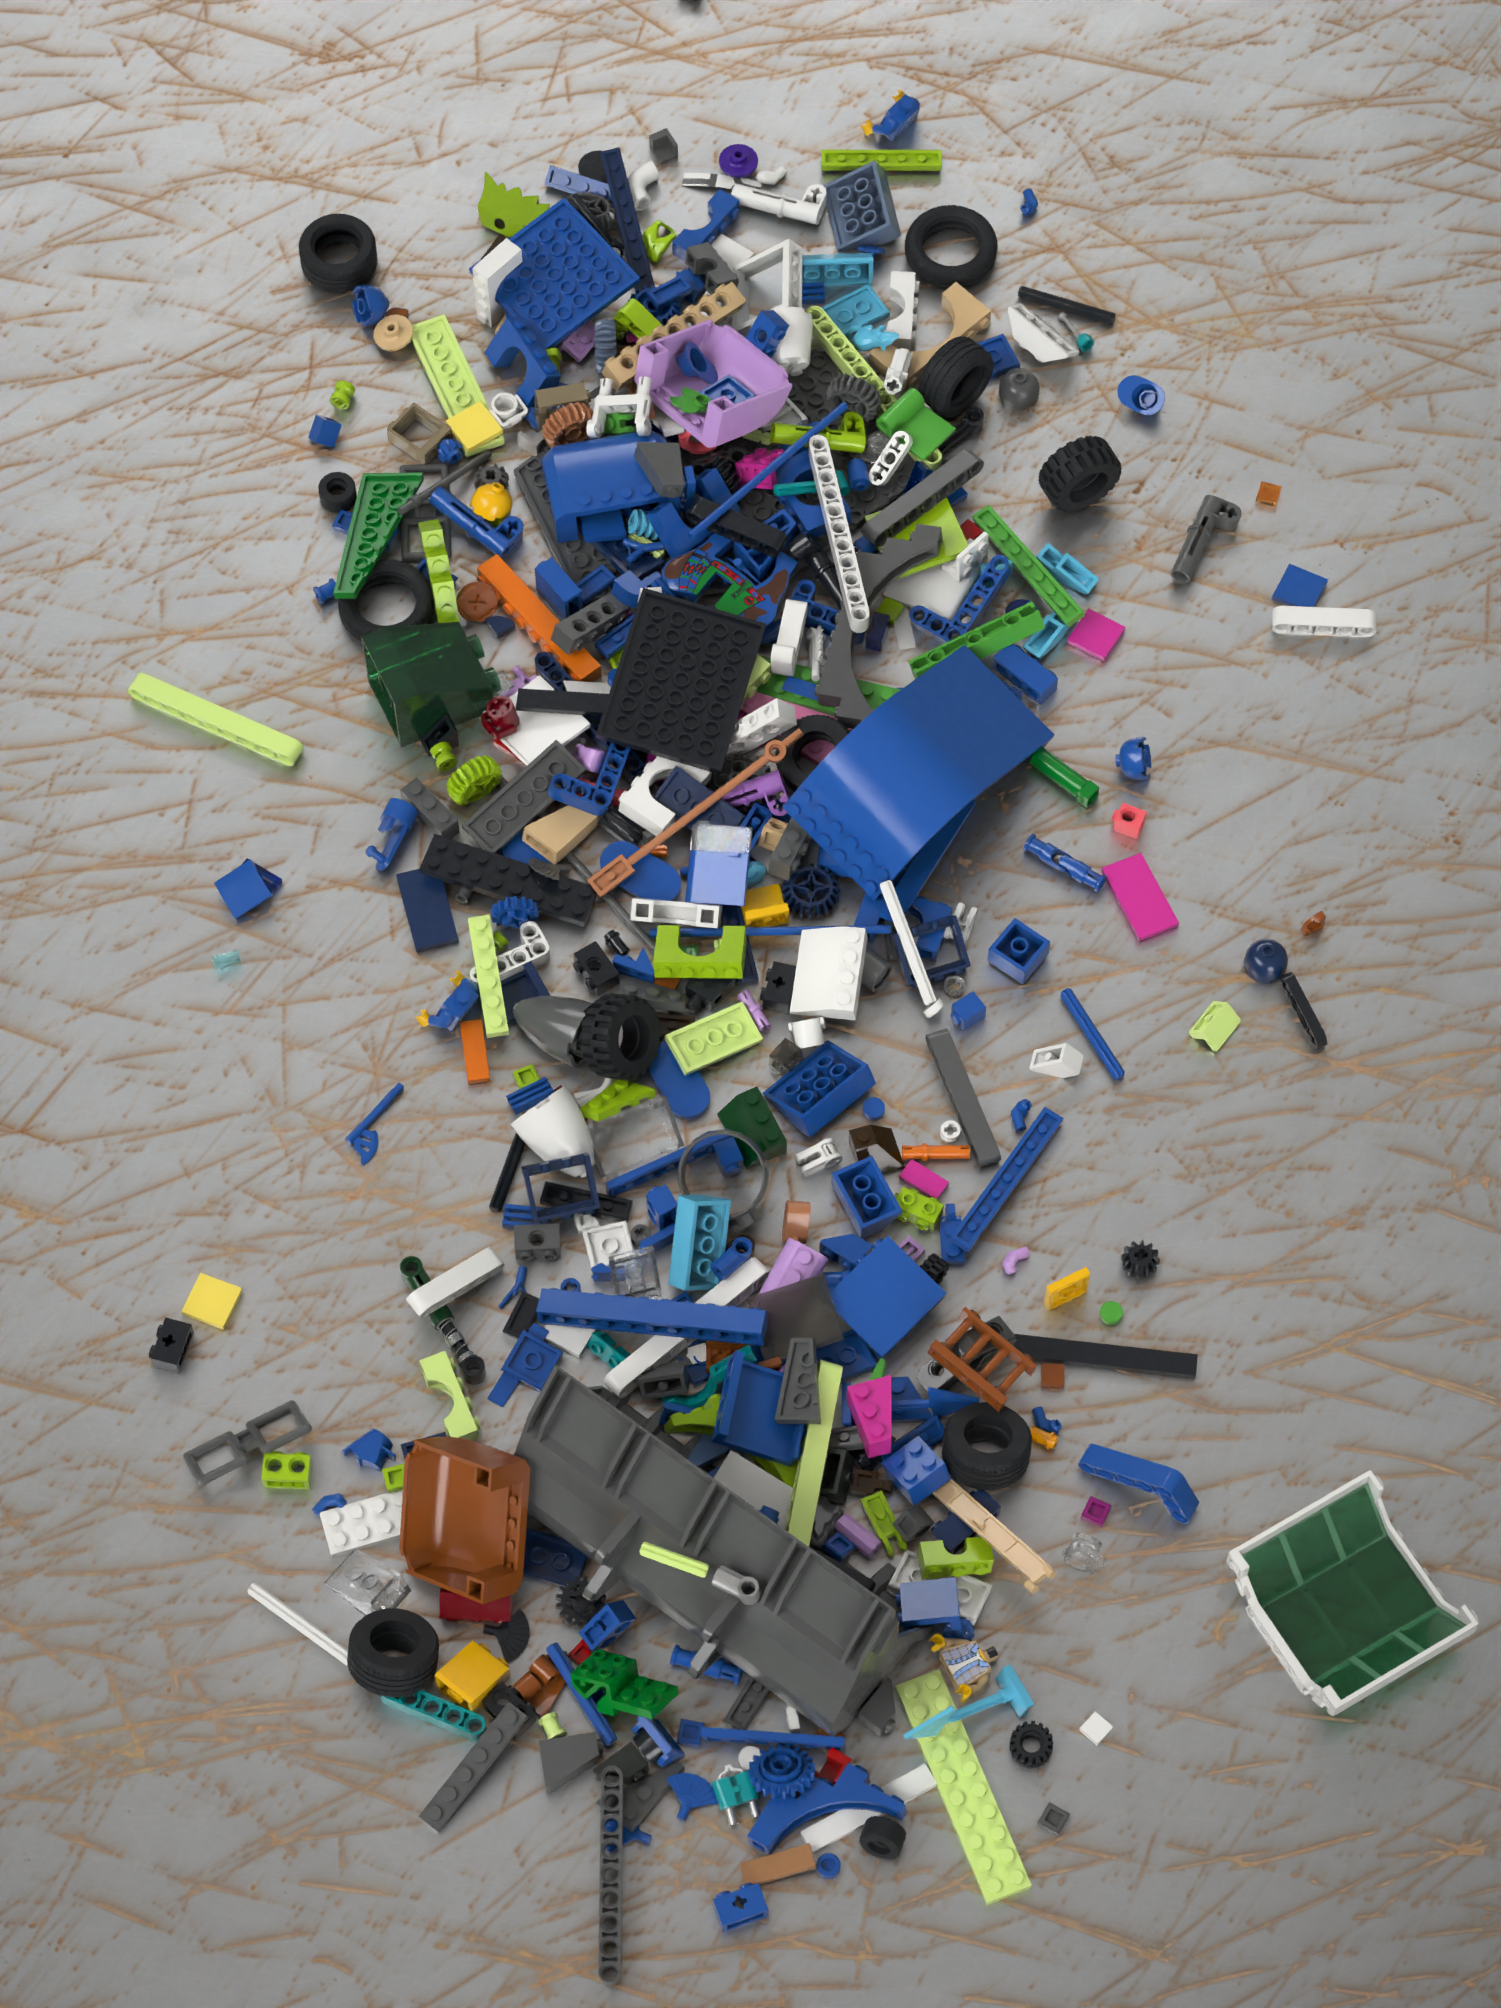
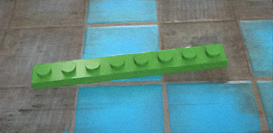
[972,505,1085,628]

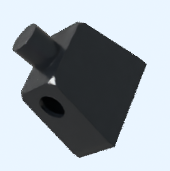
[685,978,735,1013]

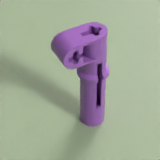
[713,770,790,816]

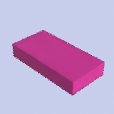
[899,1159,949,1200]

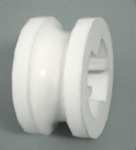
[940,1120,961,1143]

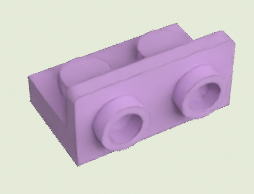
[558,320,595,363]

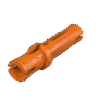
[902,1143,970,1161]

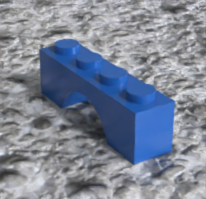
[672,189,740,261]

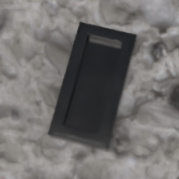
[502,1291,539,1340]

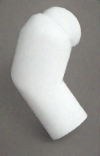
[757,166,787,185]

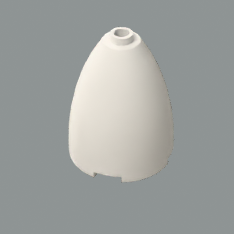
[511,1085,594,1178]

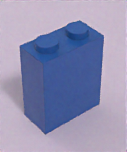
[535,557,583,620]

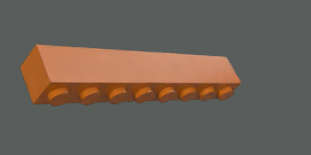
[477,554,602,682]

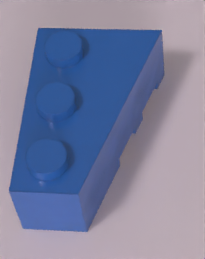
[733,508,797,582]

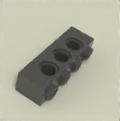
[551,592,630,655]

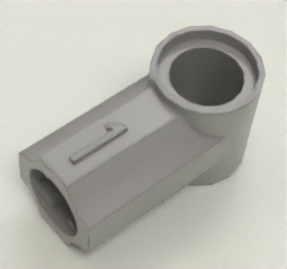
[712,1565,760,1605]

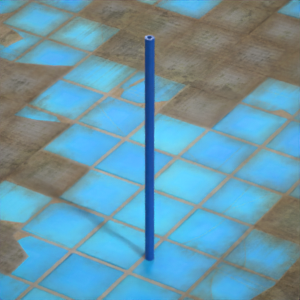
[687,402,848,540]
[649,925,891,938]

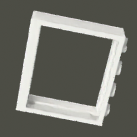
[732,239,802,337]

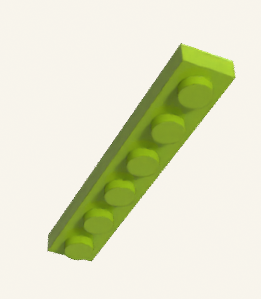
[821,150,942,171]

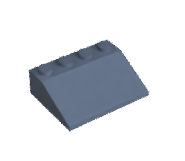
[823,160,901,252]

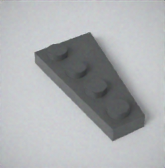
[775,1338,821,1424]

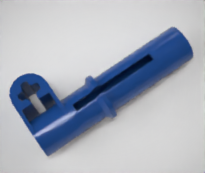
[429,486,524,559]

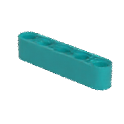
[379,1690,487,1742]

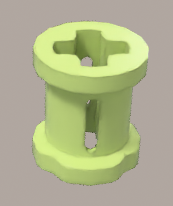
[538,1712,567,1739]

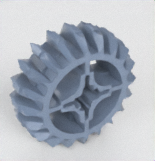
[595,319,617,375]

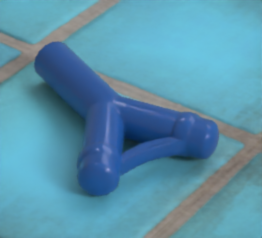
[622,538,665,563]

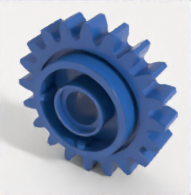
[748,1744,815,1799]

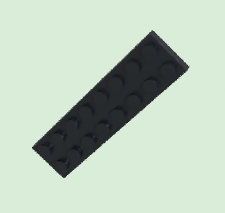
[419,834,597,927]

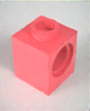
[1111,803,1147,839]

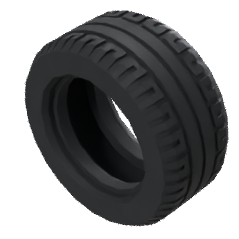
[299,213,378,293]
[918,336,994,417]

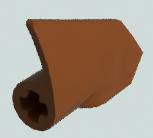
[513,1651,568,1717]

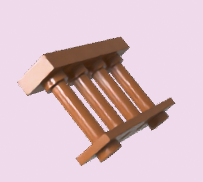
[927,1307,1037,1412]

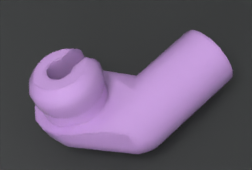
[1002,1246,1030,1274]

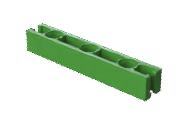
[908,601,1045,679]

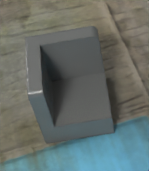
[649,128,678,164]

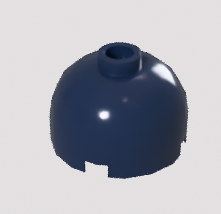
[1243,938,1288,984]

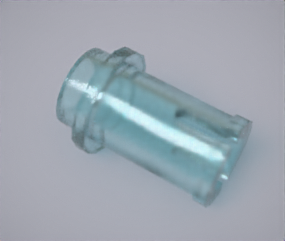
[211,949,241,970]

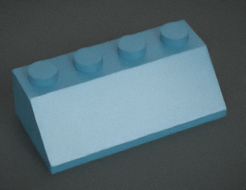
[802,252,873,287]
[668,1195,731,1291]

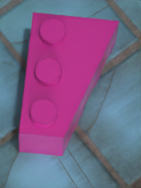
[846,1375,892,1459]

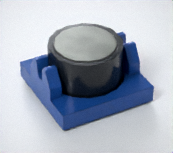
[632,1716,685,1768]

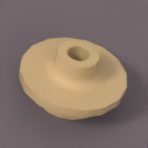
[373,315,414,351]

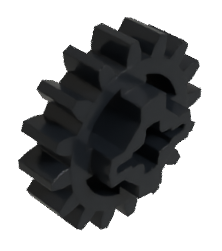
[556,1576,606,1628]

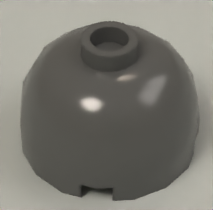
[998,368,1040,410]

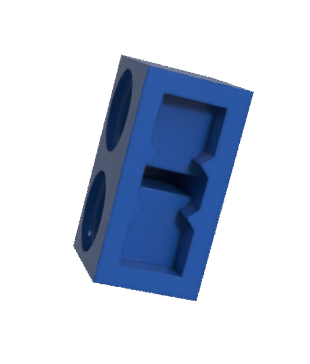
[646,1184,678,1232]
[579,1600,637,1651]

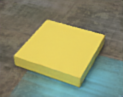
[446,401,503,453]
[181,1273,242,1330]

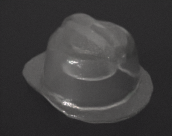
[849,431,899,464]

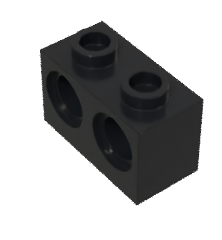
[482,1682,536,1740]

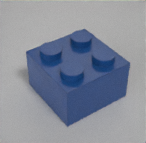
[988,918,1050,984]
[881,1436,951,1506]

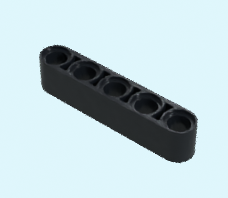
[685,497,788,557]

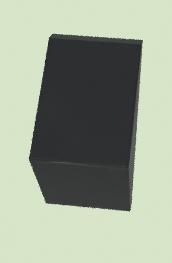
[420,713,459,757]

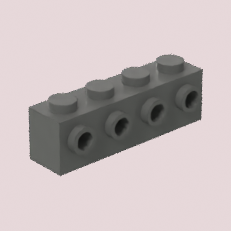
[769,817,813,881]

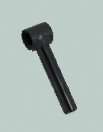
[568,193,624,258]
[930,407,984,462]

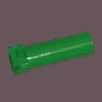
[1030,747,1099,808]

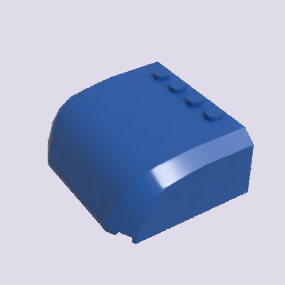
[541,430,681,543]

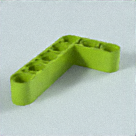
[613,298,671,342]

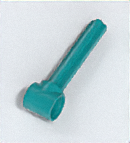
[773,470,850,497]

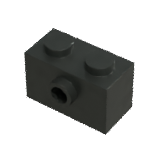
[819,1448,855,1503]

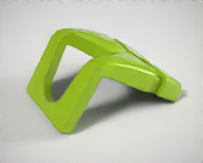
[642,220,679,263]

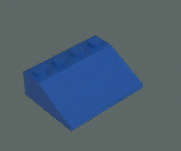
[762,1040,876,1138]

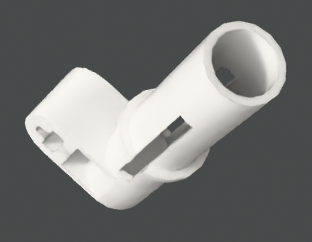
[731,183,827,225]

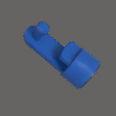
[366,798,418,871]

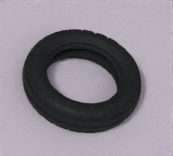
[904,205,998,288]
[338,559,435,648]

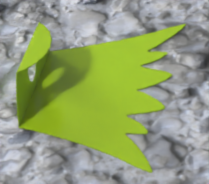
[478,172,551,238]

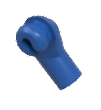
[1020,188,1038,215]
[1011,1099,1032,1132]

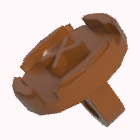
[456,582,498,622]

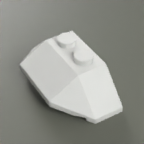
[1008,303,1080,362]

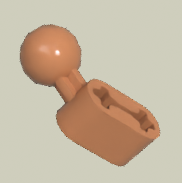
[782,1200,811,1244]

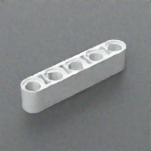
[1272,606,1376,637]
[406,1247,505,1318]

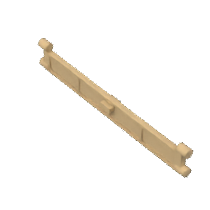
[932,1479,1057,1594]

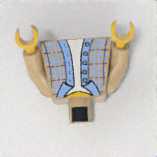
[928,1634,999,1703]

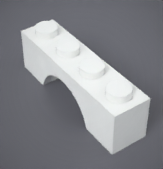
[887,271,919,351]
[630,898,722,928]

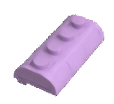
[751,1238,829,1340]

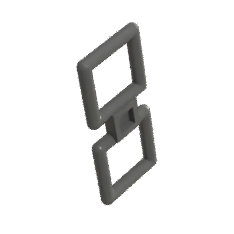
[399,463,452,561]
[183,1400,312,1485]

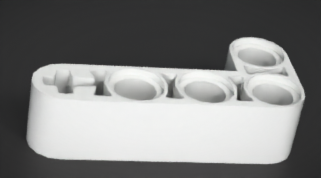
[771,599,808,676]
[470,921,550,993]

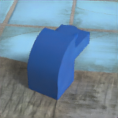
[611,570,662,608]

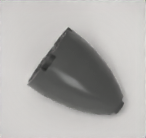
[513,996,593,1069]

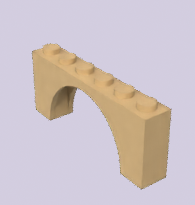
[869,282,991,393]

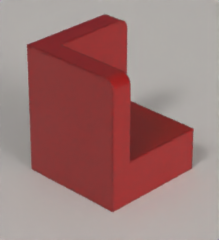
[817,1747,852,1786]

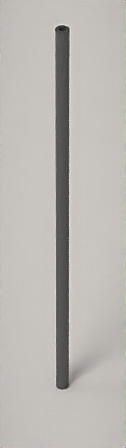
[498,776,655,954]

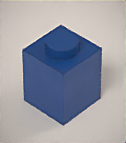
[950,991,986,1030]
[712,1137,744,1176]

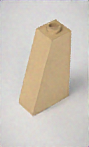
[522,800,604,865]

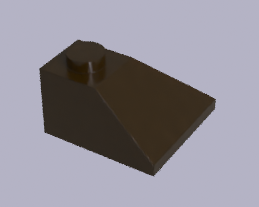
[849,1124,905,1175]

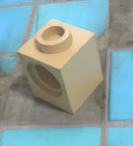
[758,817,788,851]

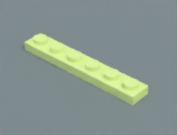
[468,915,509,1038]

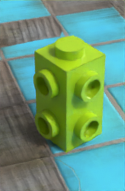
[894,1187,944,1232]

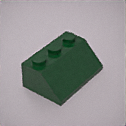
[717,1086,787,1170]

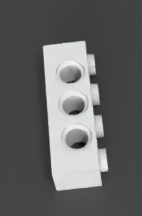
[726,698,797,758]

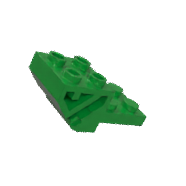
[570,1649,679,1719]

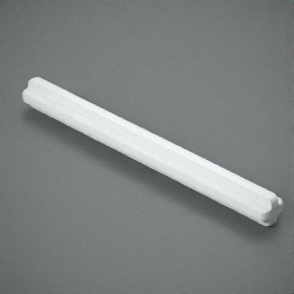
[880,880,937,1005]
[247,1582,348,1666]

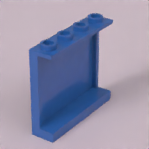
[822,1236,947,1360]
[711,1351,806,1467]

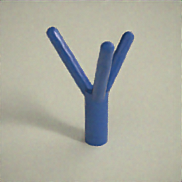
[499,1266,528,1309]

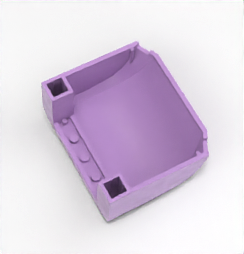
[634,319,792,448]

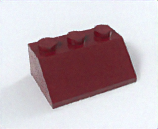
[439,1588,513,1623]

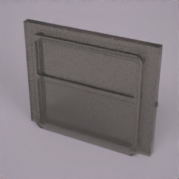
[746,1274,844,1361]

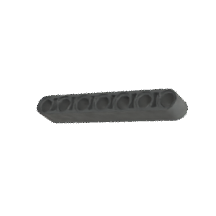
[861,449,984,547]
[925,1028,1001,1168]

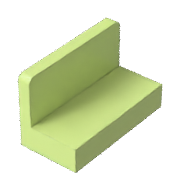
[1188,1001,1241,1051]

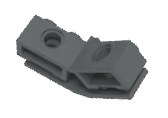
[916,1316,1017,1392]

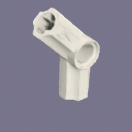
[884,348,913,395]

